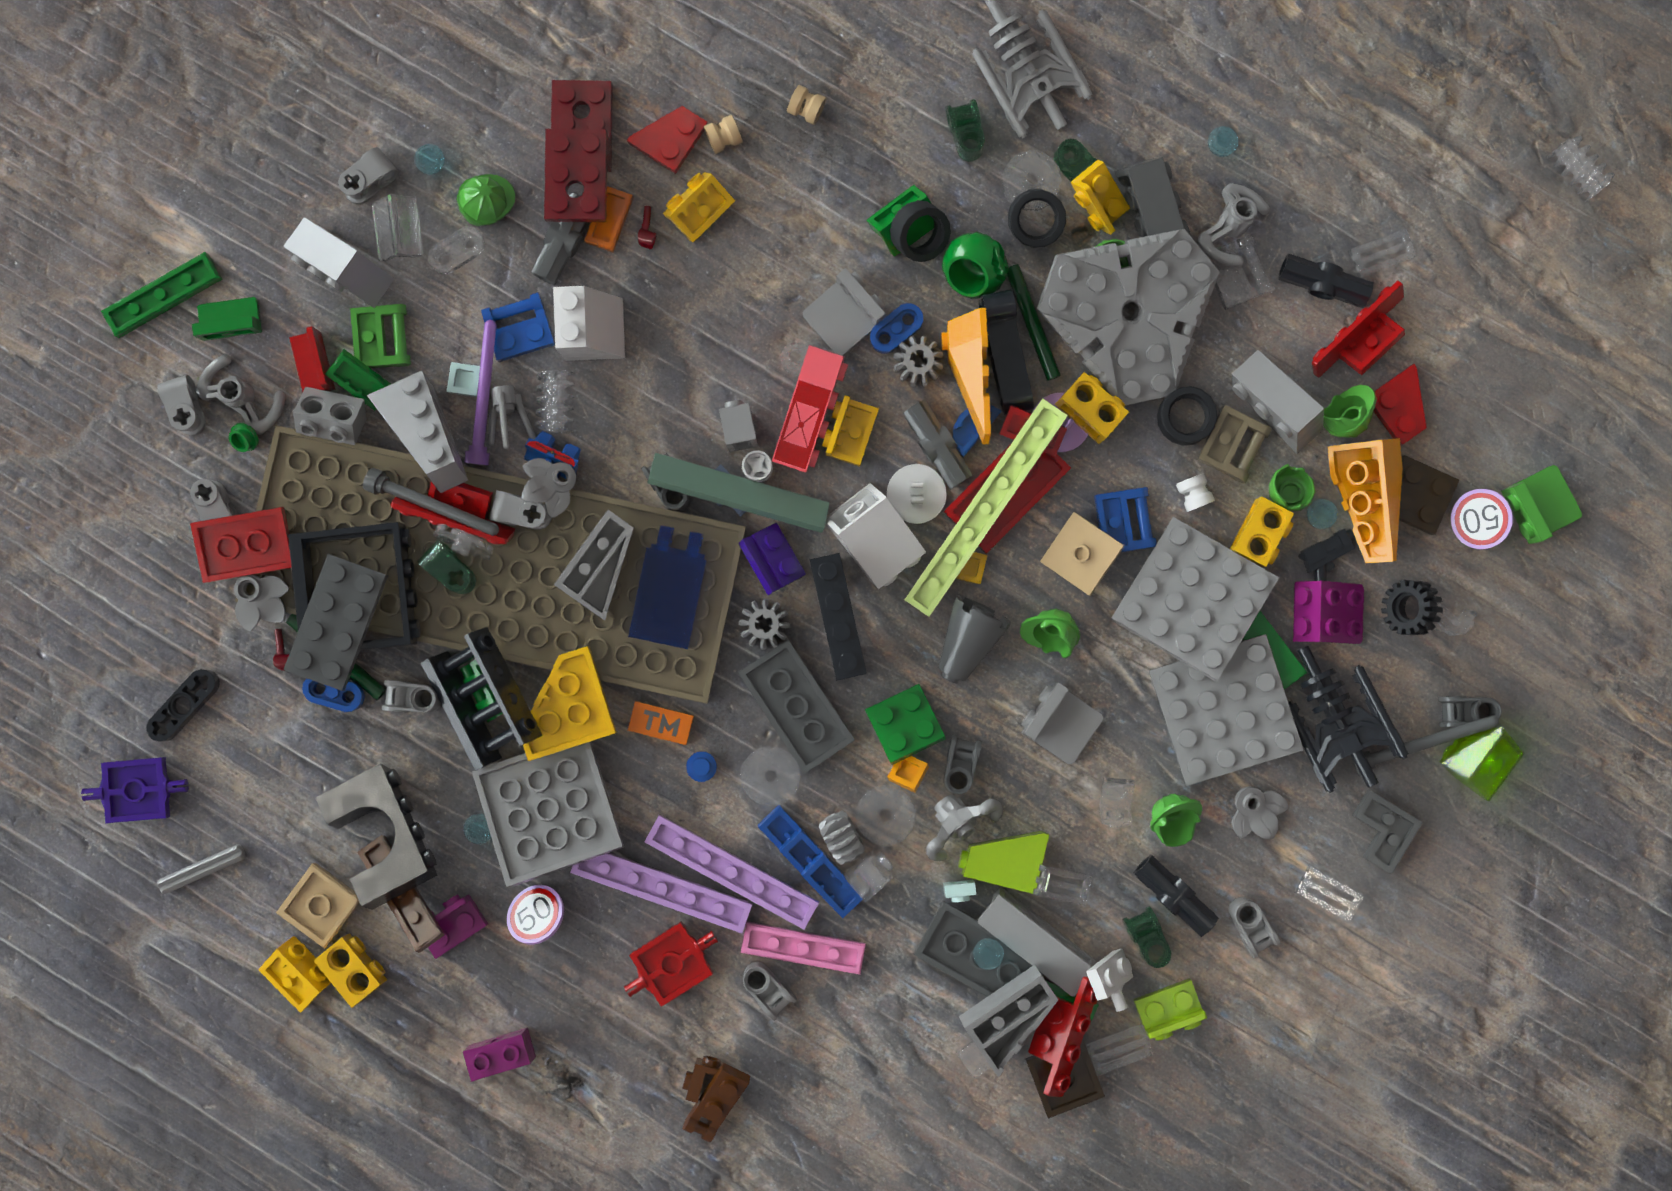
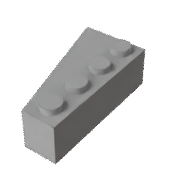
[367,370,468,493]

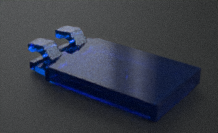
[628,525,707,649]

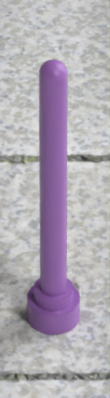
[464,320,496,465]

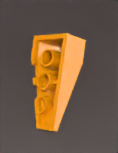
[941,308,991,444]
[1327,438,1403,563]

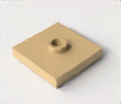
[1040,512,1125,596]
[276,863,360,949]

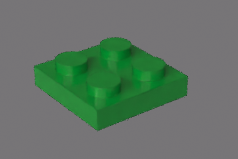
[865,684,946,765]

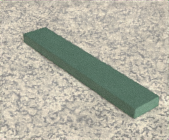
[647,453,829,533]

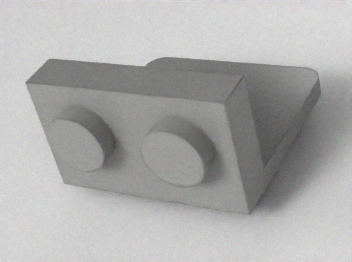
[803,268,886,356]
[1021,683,1103,764]

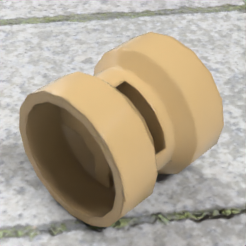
[787,85,827,125]
[704,115,743,154]

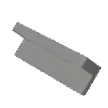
[978,886,1096,996]

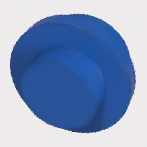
[686,751,717,782]

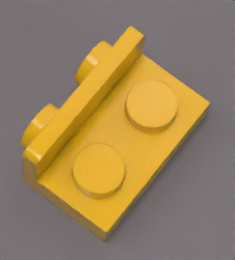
[1070,160,1130,235]
[663,172,735,242]
[258,936,331,1013]

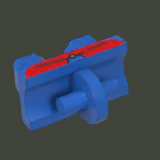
[524,431,581,479]

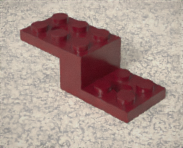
[544,80,613,222]

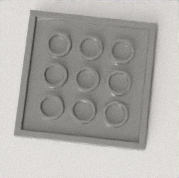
[1111,517,1279,682]
[1148,634,1303,786]
[472,741,624,888]

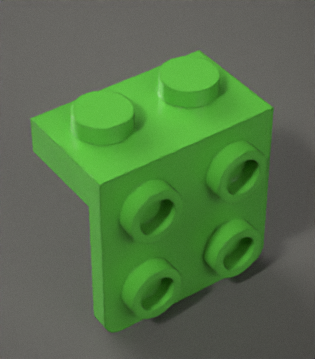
[1501,465,1582,544]

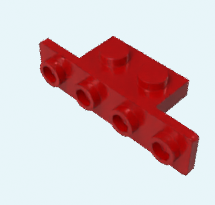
[1312,281,1405,378]
[391,481,515,544]
[1028,976,1098,1097]

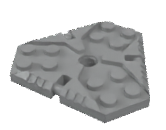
[1037,229,1220,405]

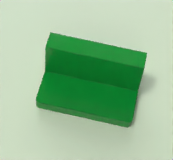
[867,185,935,256]
[192,297,262,341]

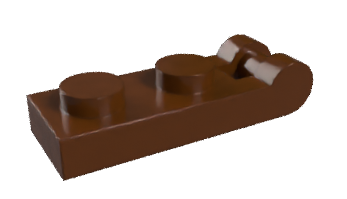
[682,1063,750,1142]

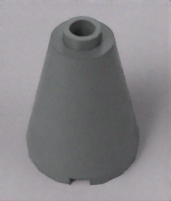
[938,596,1011,684]

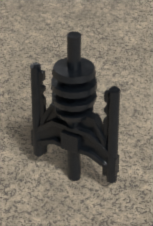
[1288,646,1409,793]

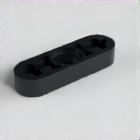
[146,669,220,742]

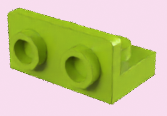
[1133,978,1207,1041]

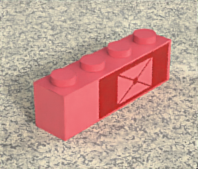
[772,345,848,473]

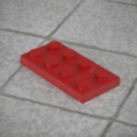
[944,444,1071,554]

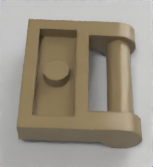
[1197,405,1272,483]

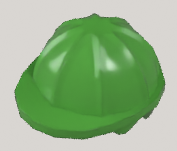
[456,174,515,226]
[1323,385,1377,438]
[1020,608,1081,658]
[1150,794,1202,847]

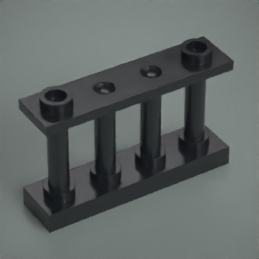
[421,627,543,771]

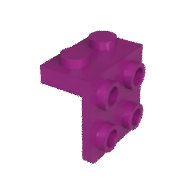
[1293,581,1364,644]

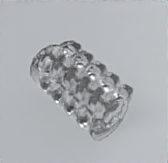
[1546,135,1615,202]
[535,370,575,434]

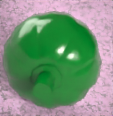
[942,232,1009,299]

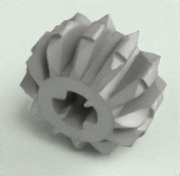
[893,336,944,387]
[739,598,790,650]
[819,811,865,864]

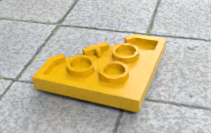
[523,646,617,761]

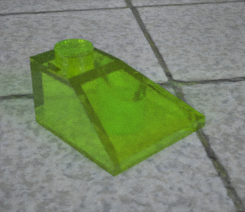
[1439,727,1524,802]

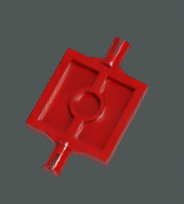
[624,921,718,1007]

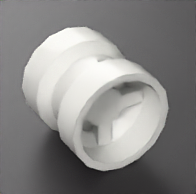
[742,450,773,483]
[1176,473,1215,512]

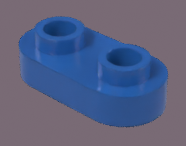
[870,303,923,354]
[302,678,365,712]

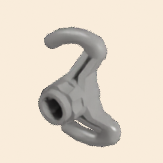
[1197,183,1270,266]
[196,354,286,435]
[926,795,1003,861]

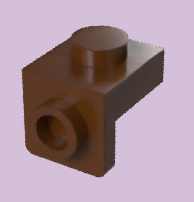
[682,1056,722,1103]

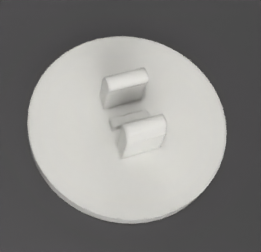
[887,464,947,524]

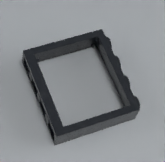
[288,522,421,651]

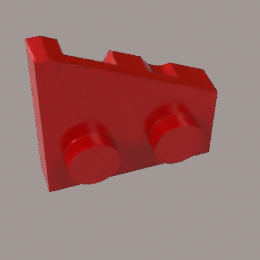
[627,106,708,174]
[1373,364,1427,446]

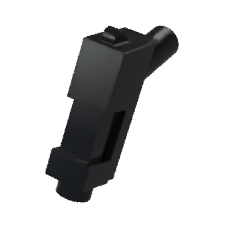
[1298,529,1356,581]

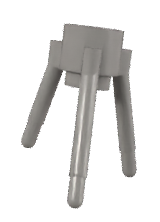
[488,385,536,449]

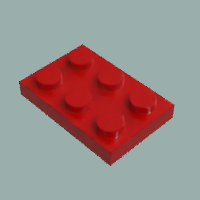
[190,507,292,583]

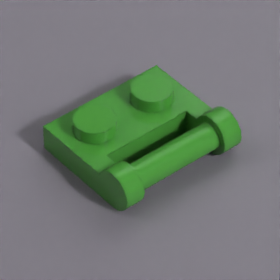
[350,304,411,368]

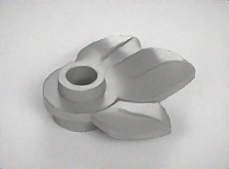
[521,458,576,518]
[234,574,289,631]
[1232,786,1289,839]

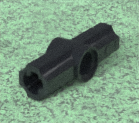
[1278,253,1374,308]
[1133,854,1219,937]

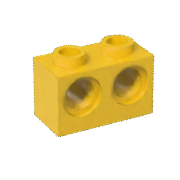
[1054,372,1129,444]
[1229,496,1294,568]
[313,933,387,1008]

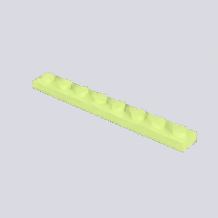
[904,398,1068,617]

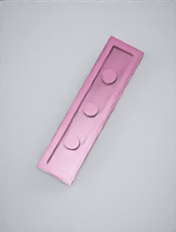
[741,922,866,975]

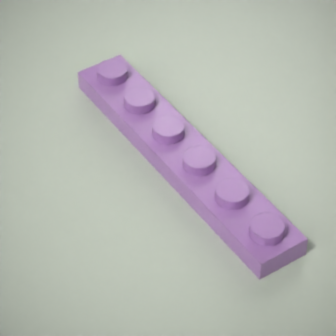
[645,815,819,930]
[570,853,753,933]

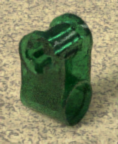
[945,99,985,162]
[1053,139,1097,182]
[417,539,477,595]
[1122,906,1172,968]

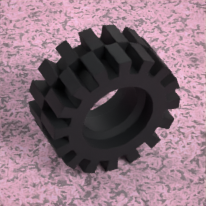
[1381,580,1443,635]

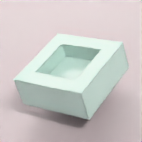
[446,362,480,397]
[943,879,976,902]

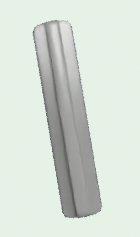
[157,844,246,894]

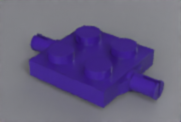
[81,757,189,824]

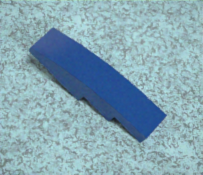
[757,804,865,918]

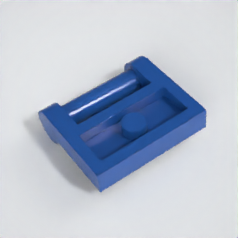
[481,292,555,362]
[1094,487,1157,552]

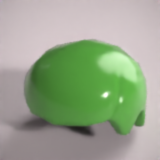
[1268,464,1316,511]

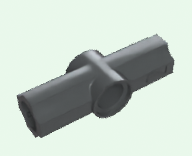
[531,193,587,285]
[903,399,973,490]

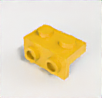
[822,395,879,467]

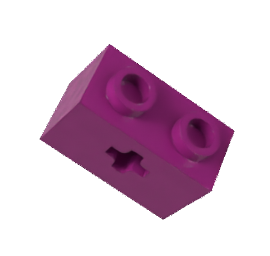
[463,1027,536,1082]

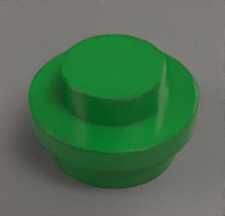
[228,423,259,452]

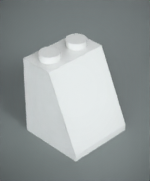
[553,286,625,361]
[826,483,926,589]

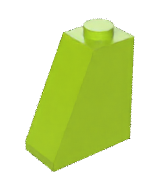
[958,831,1049,894]

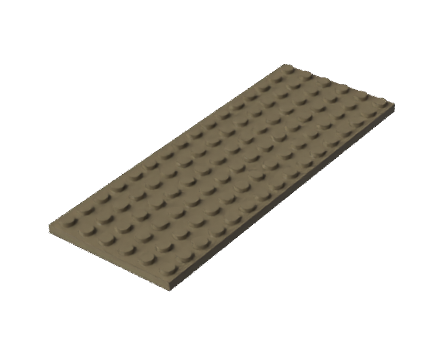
[235,425,747,704]

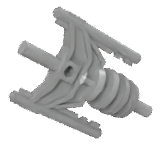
[972,0,1093,139]

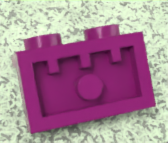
[428,894,488,959]

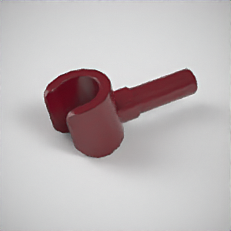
[638,206,657,249]
[273,629,289,671]

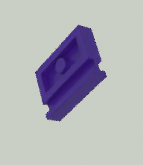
[738,522,806,595]

